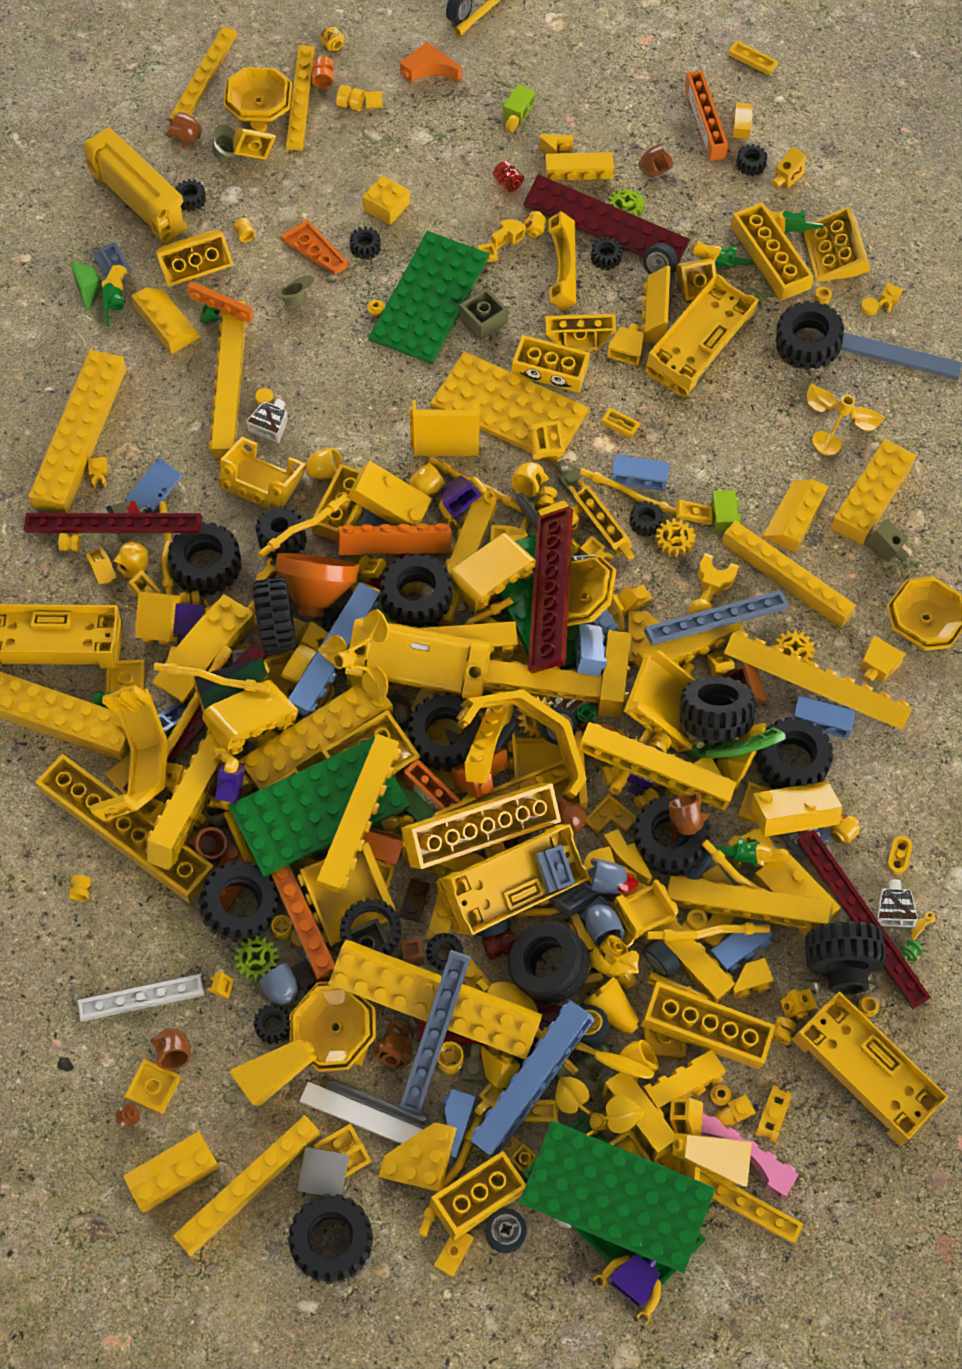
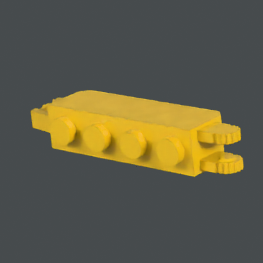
[568,479,635,561]

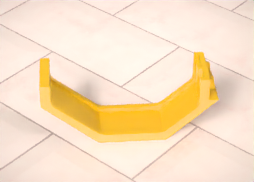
[91,685,168,821]
[456,690,587,800]

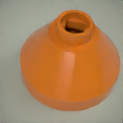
[275,553,359,617]

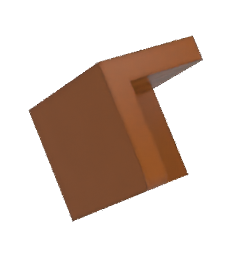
[401,937,424,966]

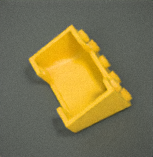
[218,437,306,510]
[449,533,536,614]
[202,680,298,755]

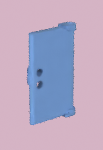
[124,457,183,513]

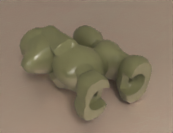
[555,1044,613,1096]

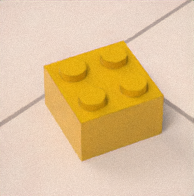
[362,175,410,225]

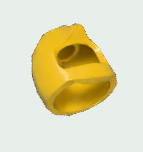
[306,447,342,480]
[511,462,549,498]
[409,463,445,497]
[113,541,149,578]
[619,1040,659,1082]

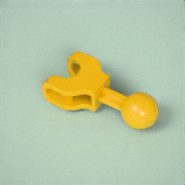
[689,553,739,615]

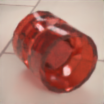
[493,160,524,192]
[481,927,515,961]

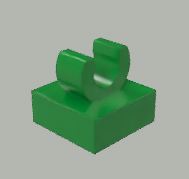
[200,304,221,324]

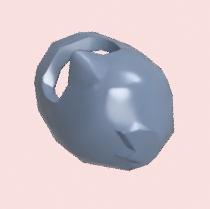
[586,904,624,945]
[259,963,298,1005]

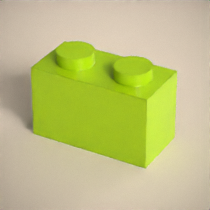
[502,84,536,124]
[711,490,741,532]

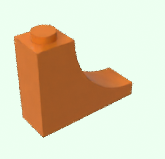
[400,42,462,83]
[451,748,510,799]

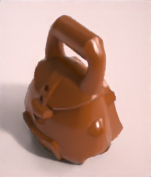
[374,1020,413,1070]

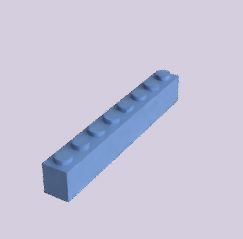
[289,583,381,718]
[470,1000,595,1157]

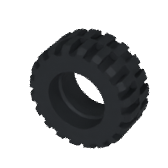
[775,300,844,370]
[168,522,242,596]
[380,554,453,628]
[253,577,296,653]
[680,676,756,742]
[408,693,482,771]
[755,717,834,790]
[634,795,710,875]
[199,860,279,942]
[805,921,887,977]
[288,1193,373,1284]

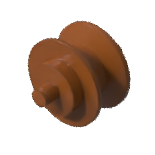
[116,1104,140,1127]

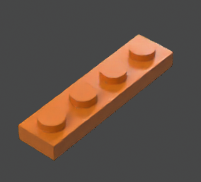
[187,281,254,323]

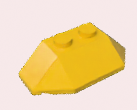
[545,314,616,351]
[717,723,767,790]

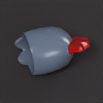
[588,858,639,894]

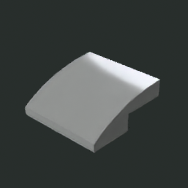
[297,1147,349,1196]

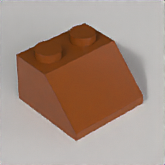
[722,663,767,708]

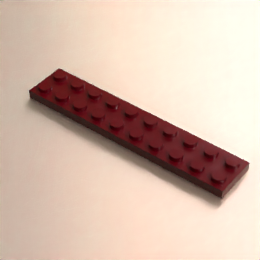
[523,174,690,271]
[528,506,573,674]

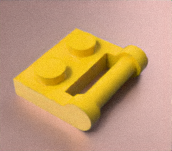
[528,421,565,460]

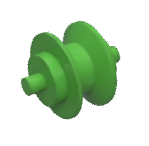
[900,939,923,961]

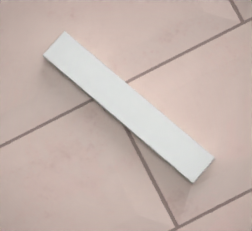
[77,974,204,1022]
[300,1082,423,1145]

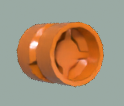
[312,56,334,89]

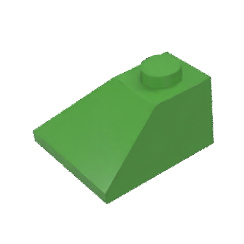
[70,261,102,310]

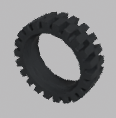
[340,898,402,955]

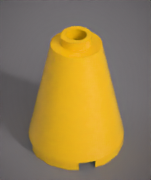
[583,976,639,1035]

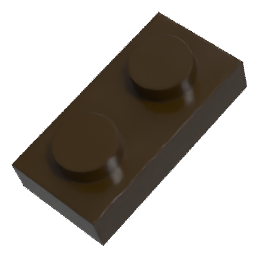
[400,878,430,923]

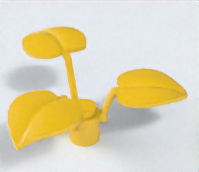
[806,383,885,456]
[317,609,389,703]
[589,930,639,989]
[555,1077,645,1136]

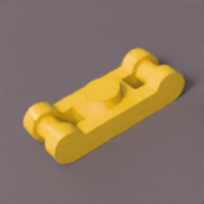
[755,1085,793,1143]

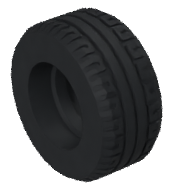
[508,921,590,1004]

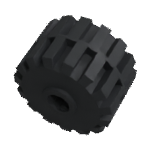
[255,506,307,559]

